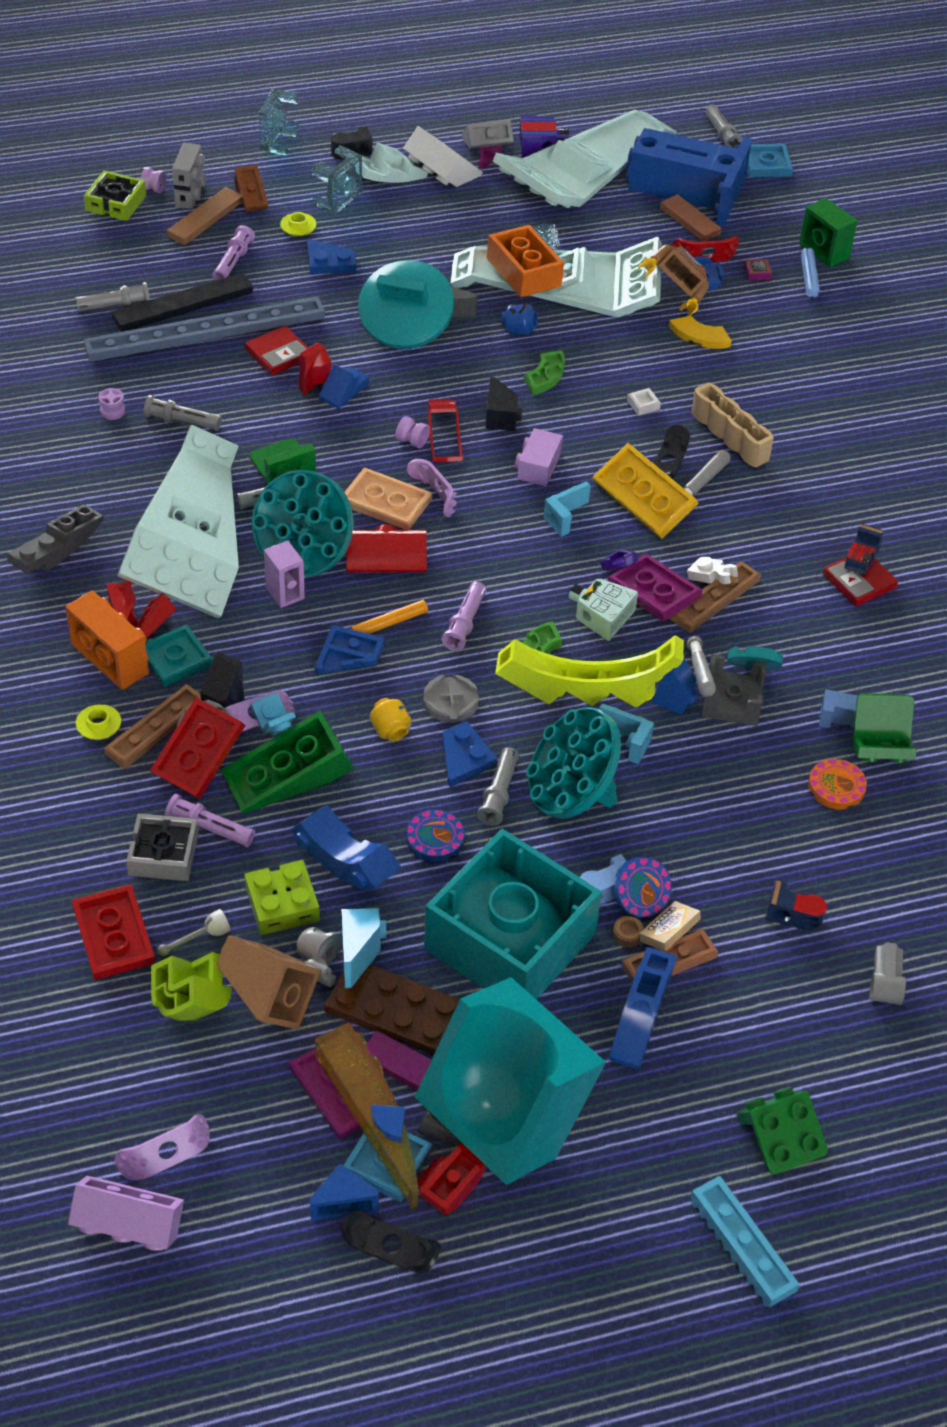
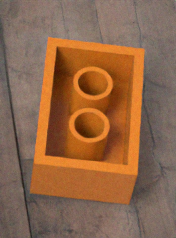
[486,225,565,297]
[65,590,149,690]

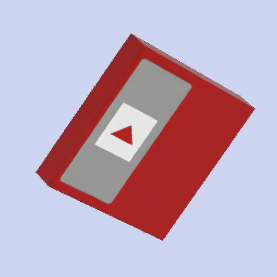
[245,325,308,375]
[823,557,898,607]

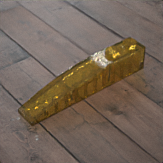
[315,1022,418,1209]

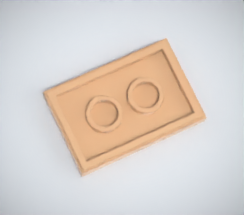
[345,467,432,530]

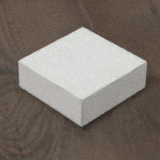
[627,388,661,416]

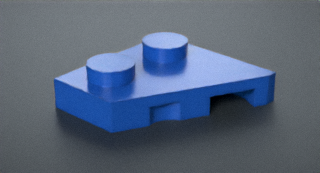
[307,239,357,274]
[315,625,385,674]
[442,721,497,787]

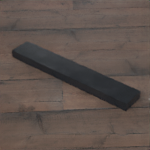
[111,273,253,332]

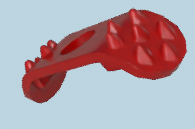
[672,236,739,262]

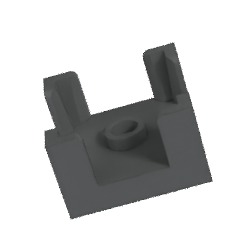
[702,654,767,726]

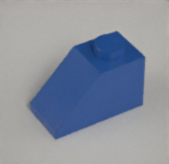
[651,659,698,715]

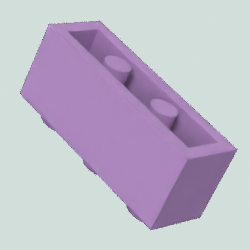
[68,1176,184,1251]

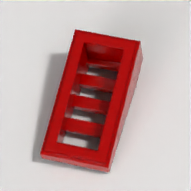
[135,593,176,638]

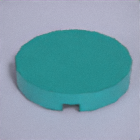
[727,646,783,670]

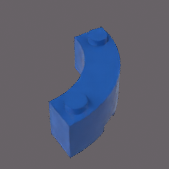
[291,804,402,889]

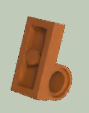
[234,165,268,212]

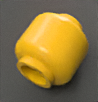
[370,698,412,742]

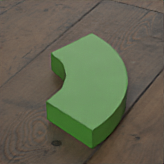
[524,350,565,396]
[522,621,562,654]

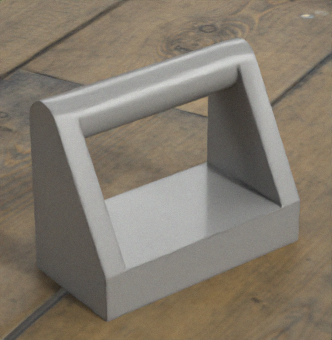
[462,120,514,148]

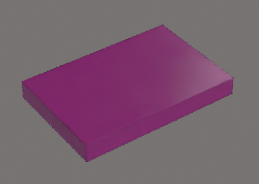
[608,554,702,622]
[289,1032,395,1140]

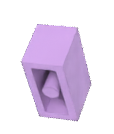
[515,428,563,487]
[264,541,305,608]

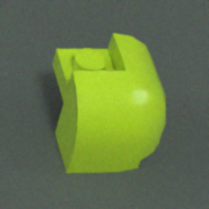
[151,952,232,1021]

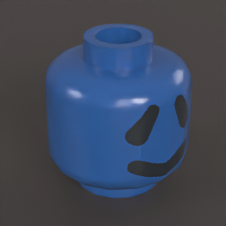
[501,303,538,335]

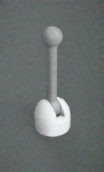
[157,909,231,956]

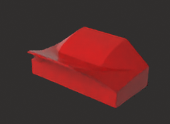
[299,342,331,397]
[106,580,138,627]
[415,1143,487,1216]

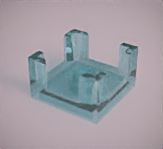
[259,89,299,155]
[312,146,362,214]

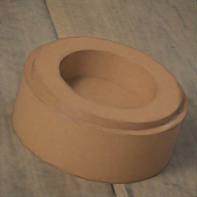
[613,916,644,947]

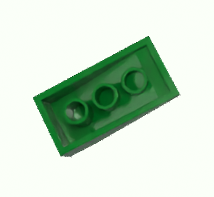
[221,710,354,814]

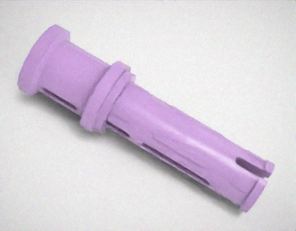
[212,225,255,280]
[442,582,486,651]
[165,794,255,848]

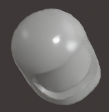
[297,927,342,987]

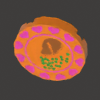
[808,759,867,810]

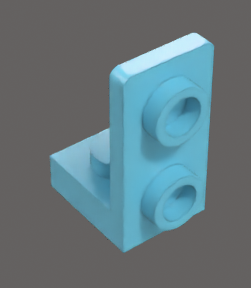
[544,482,591,537]
[250,692,296,737]
[599,704,654,764]

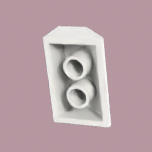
[403,126,483,187]

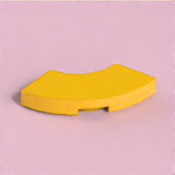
[669,316,732,349]

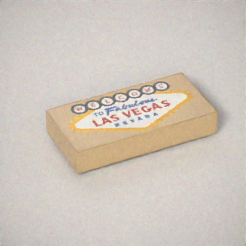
[639,901,701,952]

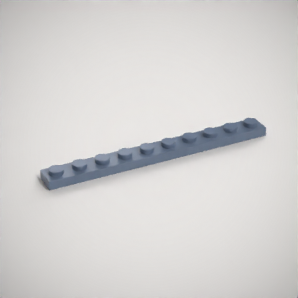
[83,297,325,362]

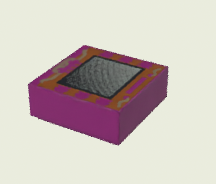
[744,259,772,280]

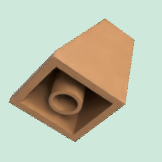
[217,935,321,1029]

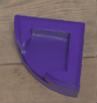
[600,549,639,570]

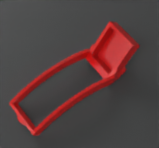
[428,398,463,462]

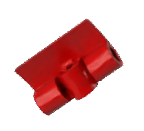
[347,524,427,572]

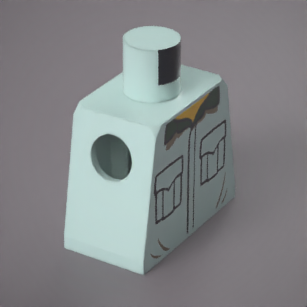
[569,579,638,641]

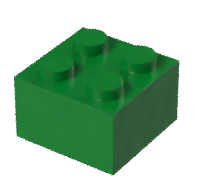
[799,198,858,267]

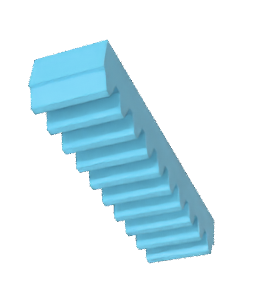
[691,1176,800,1308]

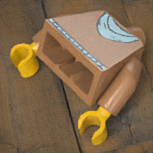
[638,245,709,316]

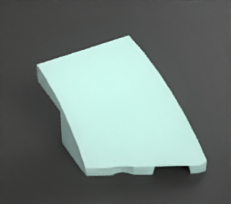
[348,142,429,183]

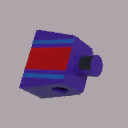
[519,114,569,157]

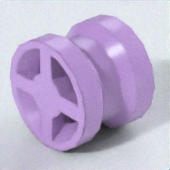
[141,167,166,194]
[98,388,125,420]

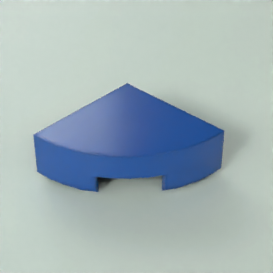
[371,1104,405,1143]

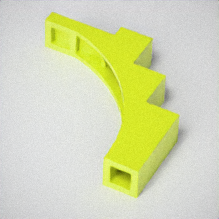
[495,635,684,708]

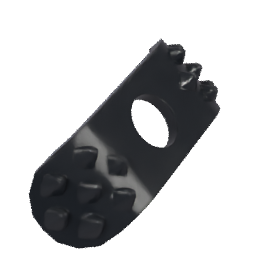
[653,424,690,479]
[342,1210,441,1274]

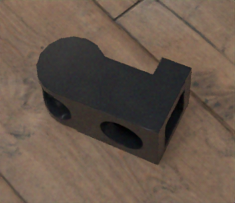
[331,126,373,159]

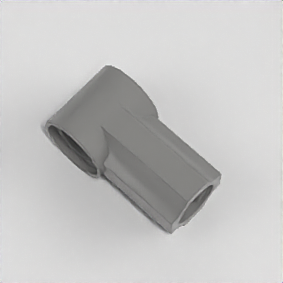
[869,942,906,1005]

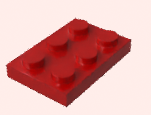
[150,697,246,800]
[71,884,156,980]

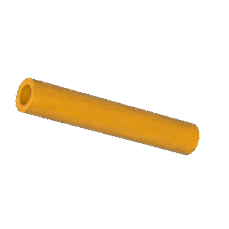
[350,600,428,634]

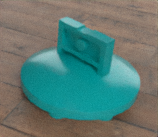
[358,260,454,349]
[252,470,354,577]
[526,707,621,819]

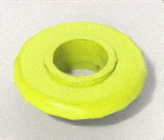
[280,212,316,236]
[75,704,121,740]

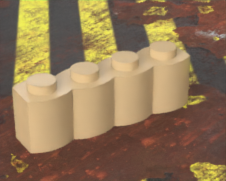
[691,382,774,467]

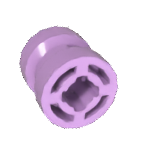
[395,416,430,449]

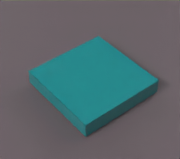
[145,624,213,687]

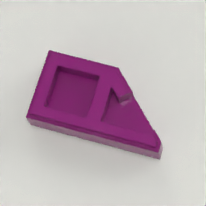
[479,145,502,168]

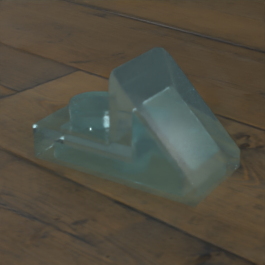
[532,223,560,250]

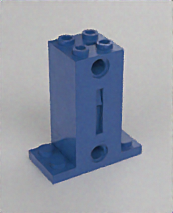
[626,128,752,226]

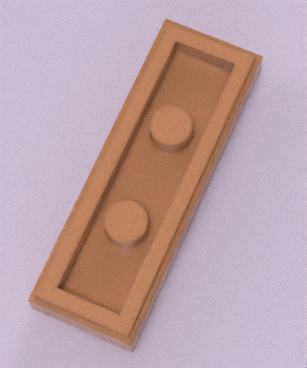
[660,194,721,242]
[622,929,718,983]

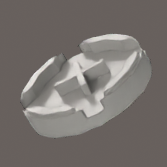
[423,675,479,723]

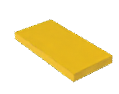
[592,443,699,539]

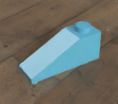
[342,908,386,988]

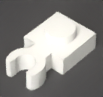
[687,557,738,584]

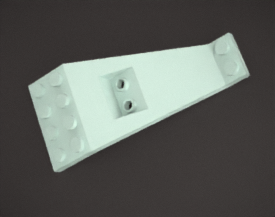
[493,110,677,208]
[451,237,662,318]
[118,425,239,619]

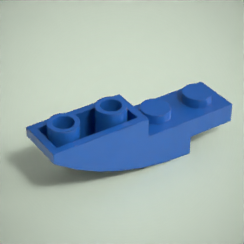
[609,947,677,1070]

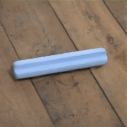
[801,248,820,298]

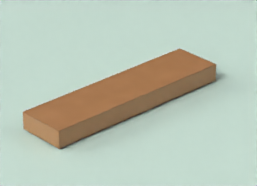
[167,187,243,245]
[670,561,761,633]
[104,684,201,769]

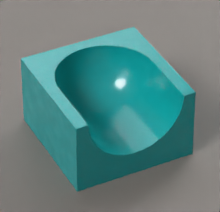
[424,828,602,1000]
[415,978,606,1185]

